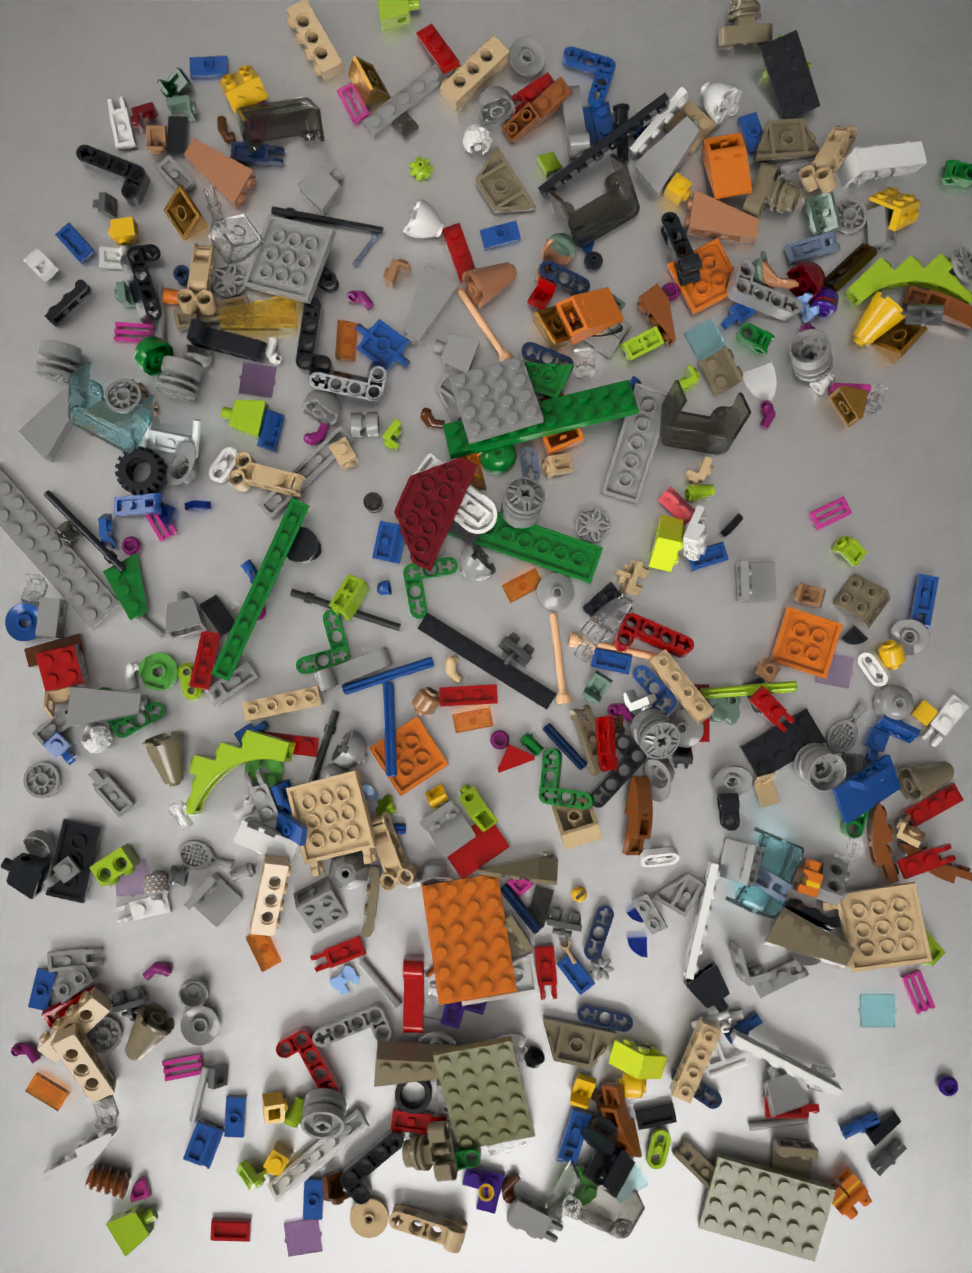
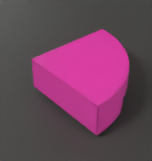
[507,878,534,897]
[130,1175,151,1202]

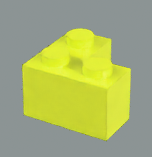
[649,514,686,572]
[608,1038,668,1079]

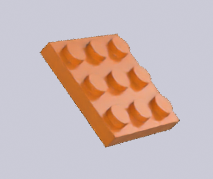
[667,238,740,315]
[770,607,843,679]
[369,716,449,796]

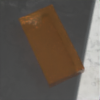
[25,1072,71,1111]

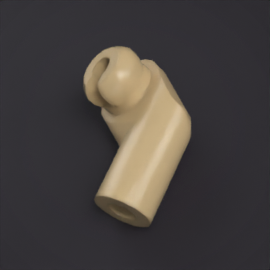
[445,654,463,684]

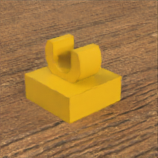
[425,784,449,810]

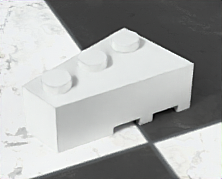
[233,817,299,864]

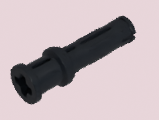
[613,103,630,165]

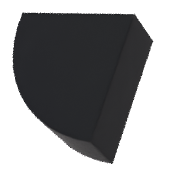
[720,513,744,537]
[840,625,868,645]

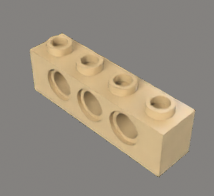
[286,0,344,82]
[440,36,510,111]
[650,649,714,725]
[242,686,325,721]
[250,854,292,936]
[37,987,112,1063]
[670,1016,722,1104]
[52,1023,116,1103]

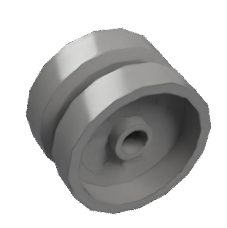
[301,1088,347,1139]

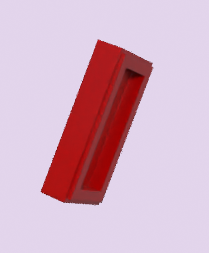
[210,1218,252,1242]

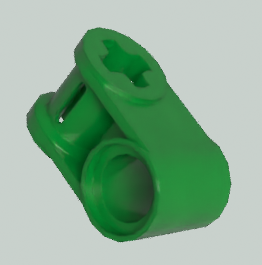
[941,160,972,188]
[736,323,775,355]
[840,810,870,838]
[454,1146,482,1171]

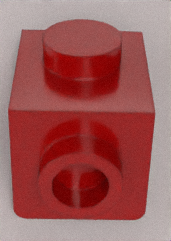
[527,277,557,310]

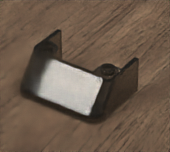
[236,97,325,154]
[547,153,640,247]
[659,380,752,455]
[545,1160,645,1242]

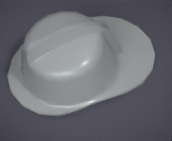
[166,441,198,485]
[644,758,675,802]
[407,861,454,888]

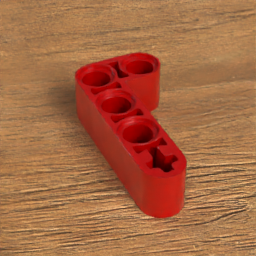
[613,613,694,658]
[403,956,424,1033]
[276,1026,341,1092]

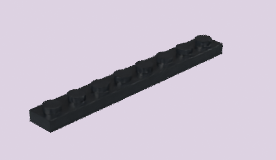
[538,92,670,198]
[417,612,557,710]

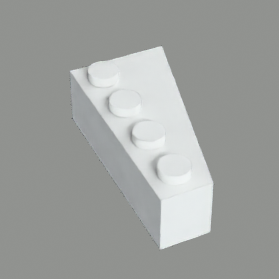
[837,140,927,188]

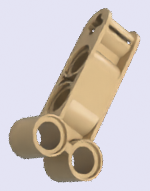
[798,125,857,193]
[177,243,217,315]
[228,452,306,497]
[370,812,419,890]
[389,1204,468,1253]

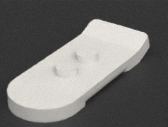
[413,454,498,534]

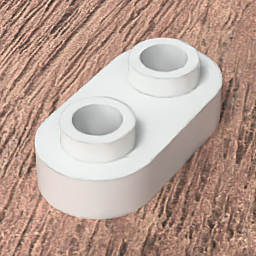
[209,447,239,483]
[858,650,890,687]
[640,846,679,867]

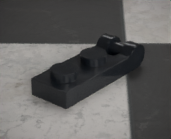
[45,279,92,327]
[782,898,840,933]

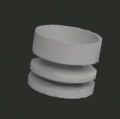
[789,329,833,382]
[34,339,82,383]
[155,356,203,401]
[501,477,545,529]
[630,708,680,759]
[794,742,846,792]

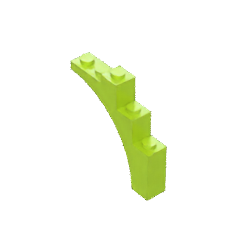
[844,253,972,307]
[186,730,296,815]

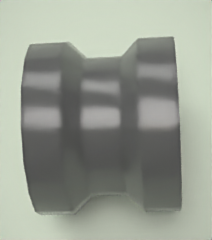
[168,865,189,887]

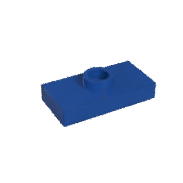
[189,56,229,79]
[737,112,763,155]
[480,220,521,250]
[55,223,96,264]
[257,409,285,452]
[687,542,729,572]
[591,648,632,675]
[875,715,920,743]
[276,811,308,846]
[556,952,596,995]
[28,967,58,1011]
[224,1095,247,1138]
[303,1177,324,1220]

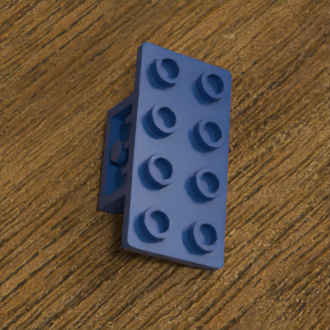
[833,754,901,824]

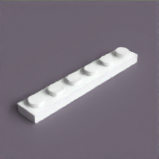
[682,860,721,980]
[730,1029,843,1097]
[267,1109,370,1202]

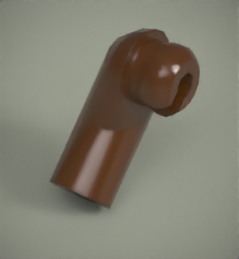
[217,116,236,144]
[420,408,445,430]
[501,1171,521,1204]

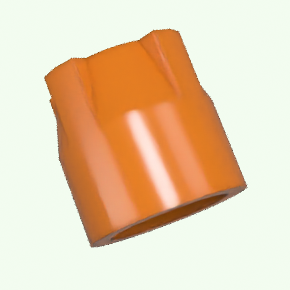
[163,288,180,305]

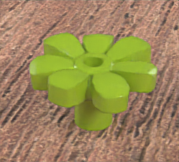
[410,157,433,182]
[376,794,396,816]

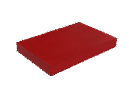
[447,824,510,879]

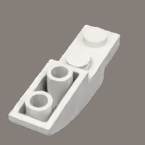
[42,1126,118,1181]

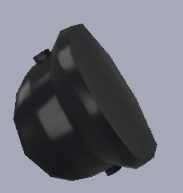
[287,527,321,563]
[580,1117,618,1155]

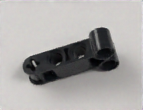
[661,212,702,287]

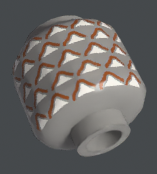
[143,870,169,900]

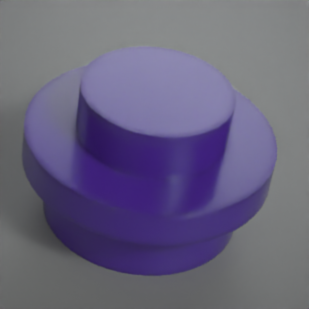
[938,1076,958,1096]

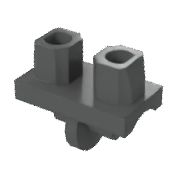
[906,304,944,327]
[498,632,535,668]
[546,907,582,941]
[110,986,150,1021]

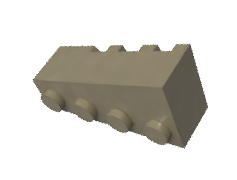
[763,907,856,968]
[374,1041,456,1087]

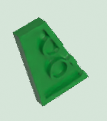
[524,362,574,399]
[102,553,149,622]

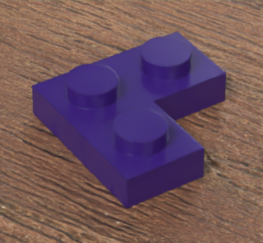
[440,1001,487,1029]
[462,1166,505,1214]

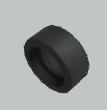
[395,1080,432,1114]

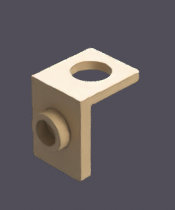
[44,686,72,719]
[753,773,780,808]

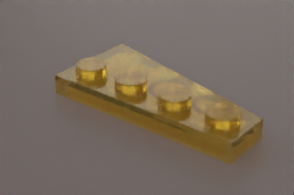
[219,296,297,331]

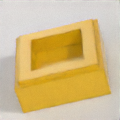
[910,699,938,727]

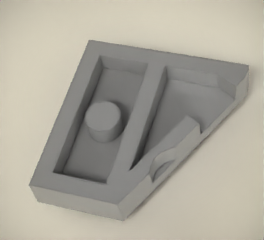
[435,373,461,422]
[652,873,705,918]

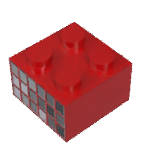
[35,642,89,691]

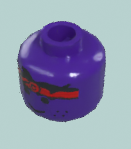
[812,287,839,318]

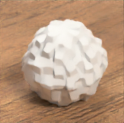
[462,124,492,155]
[81,723,113,753]

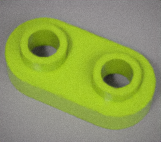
[178,662,203,700]
[646,1128,671,1169]

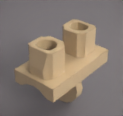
[616,560,649,595]

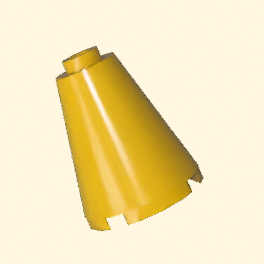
[852,292,906,347]

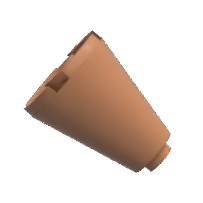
[462,262,517,308]

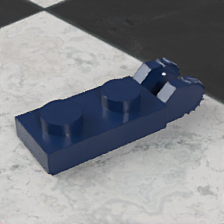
[230,141,285,166]

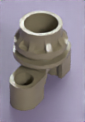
[718,0,773,48]
[742,162,801,218]
[402,1121,458,1182]

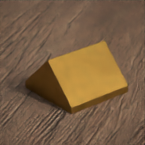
[348,56,391,107]
[164,185,208,241]
[533,306,571,351]
[873,319,928,364]
[828,385,869,428]

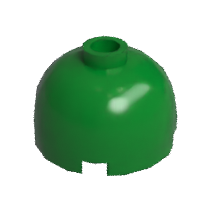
[134,336,173,376]
[479,444,517,475]

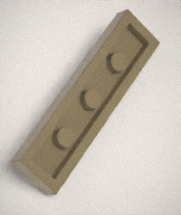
[173,294,252,331]

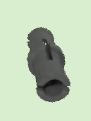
[871,1139,907,1177]

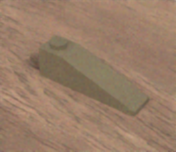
[478,852,558,885]

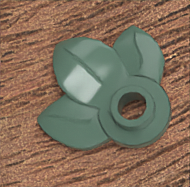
[707,696,741,726]

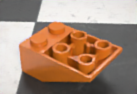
[701,132,752,199]
[555,287,625,345]
[537,393,585,457]

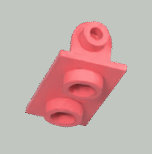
[658,487,695,527]

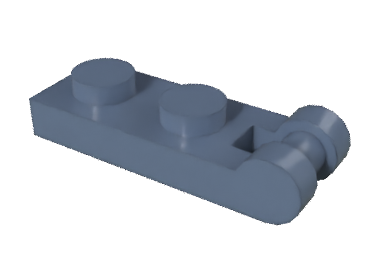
[784,231,841,265]
[755,865,794,903]

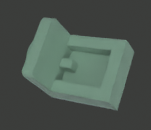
[166,95,198,121]
[114,281,135,308]
[582,670,613,705]

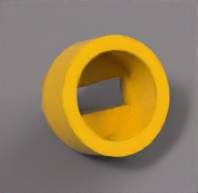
[571,886,587,902]
[478,1184,494,1201]

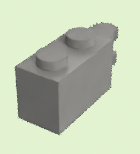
[507,1193,564,1243]

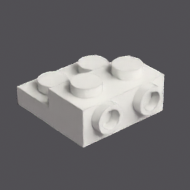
[683,505,708,561]

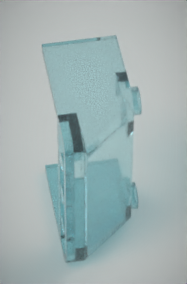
[68,362,155,453]
[725,827,804,919]

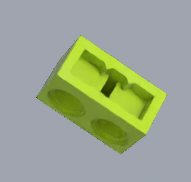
[90,844,140,887]

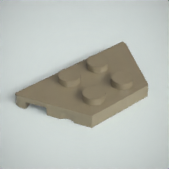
[754,118,820,161]
[475,145,536,214]
[543,1017,617,1069]

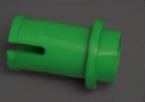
[520,732,544,756]

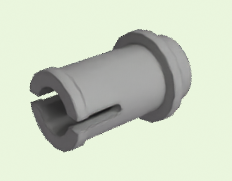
[229,863,256,883]

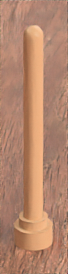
[458,288,514,362]
[550,612,572,704]
[568,631,658,660]

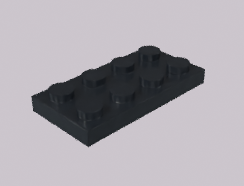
[759,30,821,119]
[740,708,826,777]
[46,818,103,903]

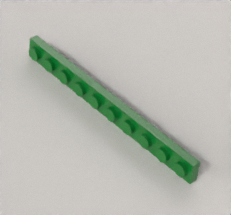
[211,498,310,681]

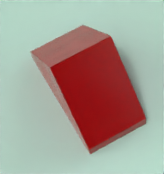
[497,744,535,773]

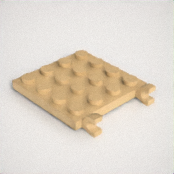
[286,770,377,877]
[822,882,932,972]

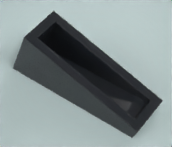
[865,1110,901,1146]

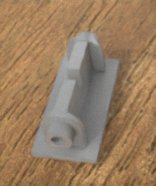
[632,892,668,935]
[52,964,95,1004]

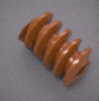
[85,1163,131,1199]

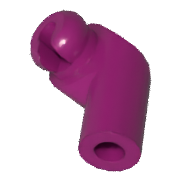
[346,290,375,311]
[759,400,776,430]
[303,422,329,445]
[607,703,635,723]
[143,962,173,981]
[11,1042,41,1064]

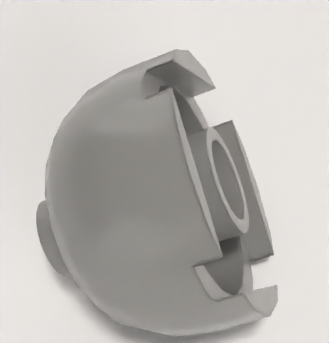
[477,86,515,126]
[301,389,341,425]
[459,543,496,581]
[872,684,914,721]
[331,729,368,768]

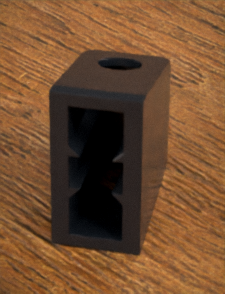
[1,853,51,899]
[683,961,730,1013]

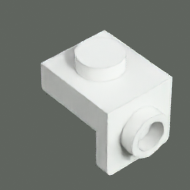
[99,245,126,270]
[24,248,59,283]
[623,689,657,711]

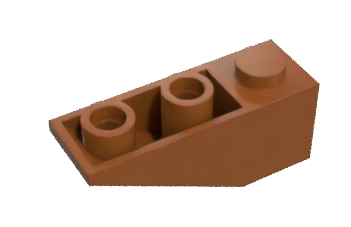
[637,284,676,347]

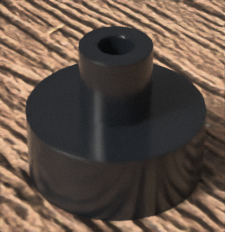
[584,251,603,272]
[524,1047,545,1069]

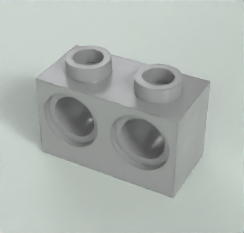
[814,856,850,905]

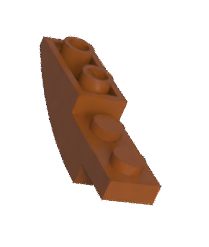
[501,76,573,144]
[902,285,972,330]
[622,776,653,855]
[867,803,899,883]
[897,842,972,884]
[601,1082,642,1158]

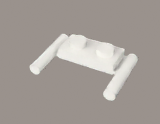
[142,409,201,458]
[691,1010,748,1078]

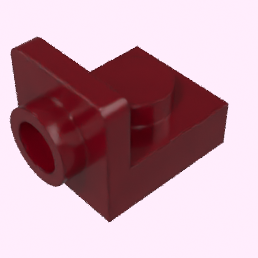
[130,101,159,133]

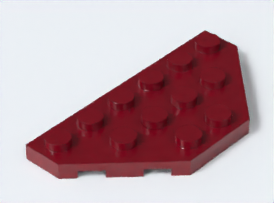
[394,457,479,571]

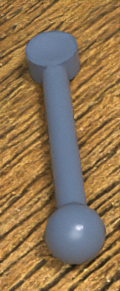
[352,233,378,267]

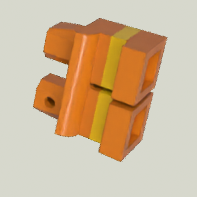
[792,858,823,898]
[829,1166,872,1220]

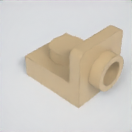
[542,453,574,478]
[896,814,926,848]

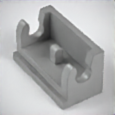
[867,205,897,250]
[35,597,68,638]

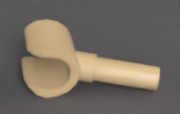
[559,938,577,964]

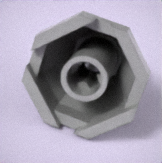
[329,851,370,890]

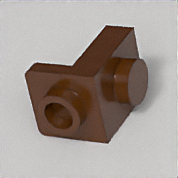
[322,1170,350,1205]

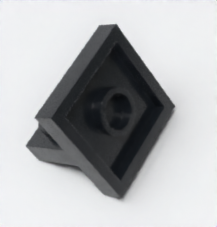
[582,1148,636,1198]

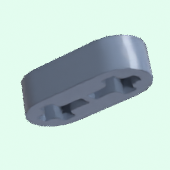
[520,447,540,481]

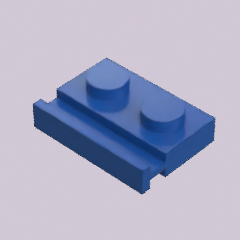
[583,102,615,146]
[372,521,405,564]
[183,1120,224,1169]

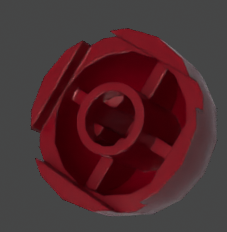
[786,260,826,300]

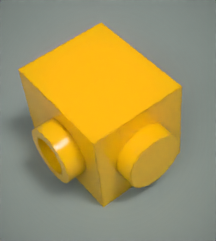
[663,172,693,207]
[108,217,140,246]
[262,1091,288,1125]
[263,1142,293,1177]

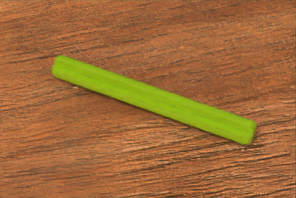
[699,681,798,699]

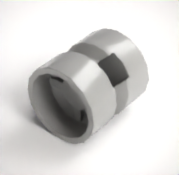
[350,412,380,438]

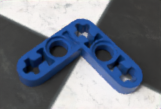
[562,46,616,108]
[632,665,677,716]

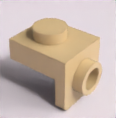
[329,437,358,469]
[684,456,713,484]

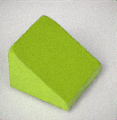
[537,152,562,177]

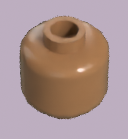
[412,687,440,717]

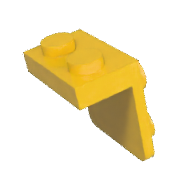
[219,65,269,114]
[869,187,921,231]

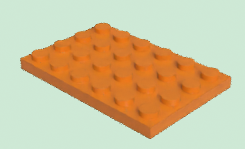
[421,875,517,1005]

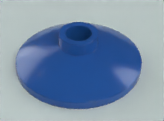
[5,603,38,641]

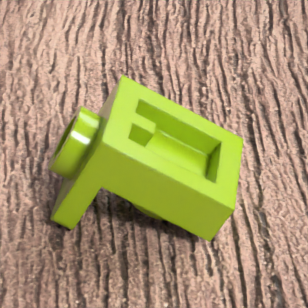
[673,365,700,396]
[382,419,403,451]
[832,535,867,567]
[236,1159,268,1191]

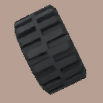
[115,446,168,495]

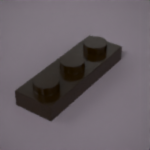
[824,243,878,292]

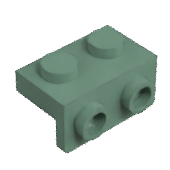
[804,191,842,235]

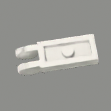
[107,96,136,150]
[921,694,969,747]
[114,893,172,923]

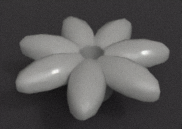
[590,956,614,981]

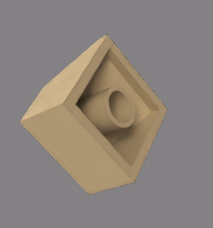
[552,796,602,850]

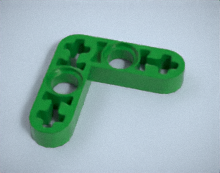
[403,557,458,619]
[296,610,351,674]
[98,687,167,738]
[539,748,595,809]

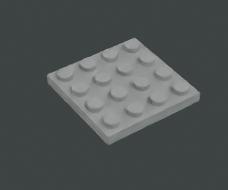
[243,215,336,304]
[449,355,544,444]

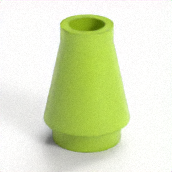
[685,484,715,502]
[283,1095,304,1128]

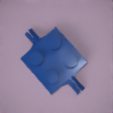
[355,319,411,372]

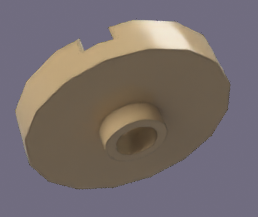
[350,1196,389,1238]

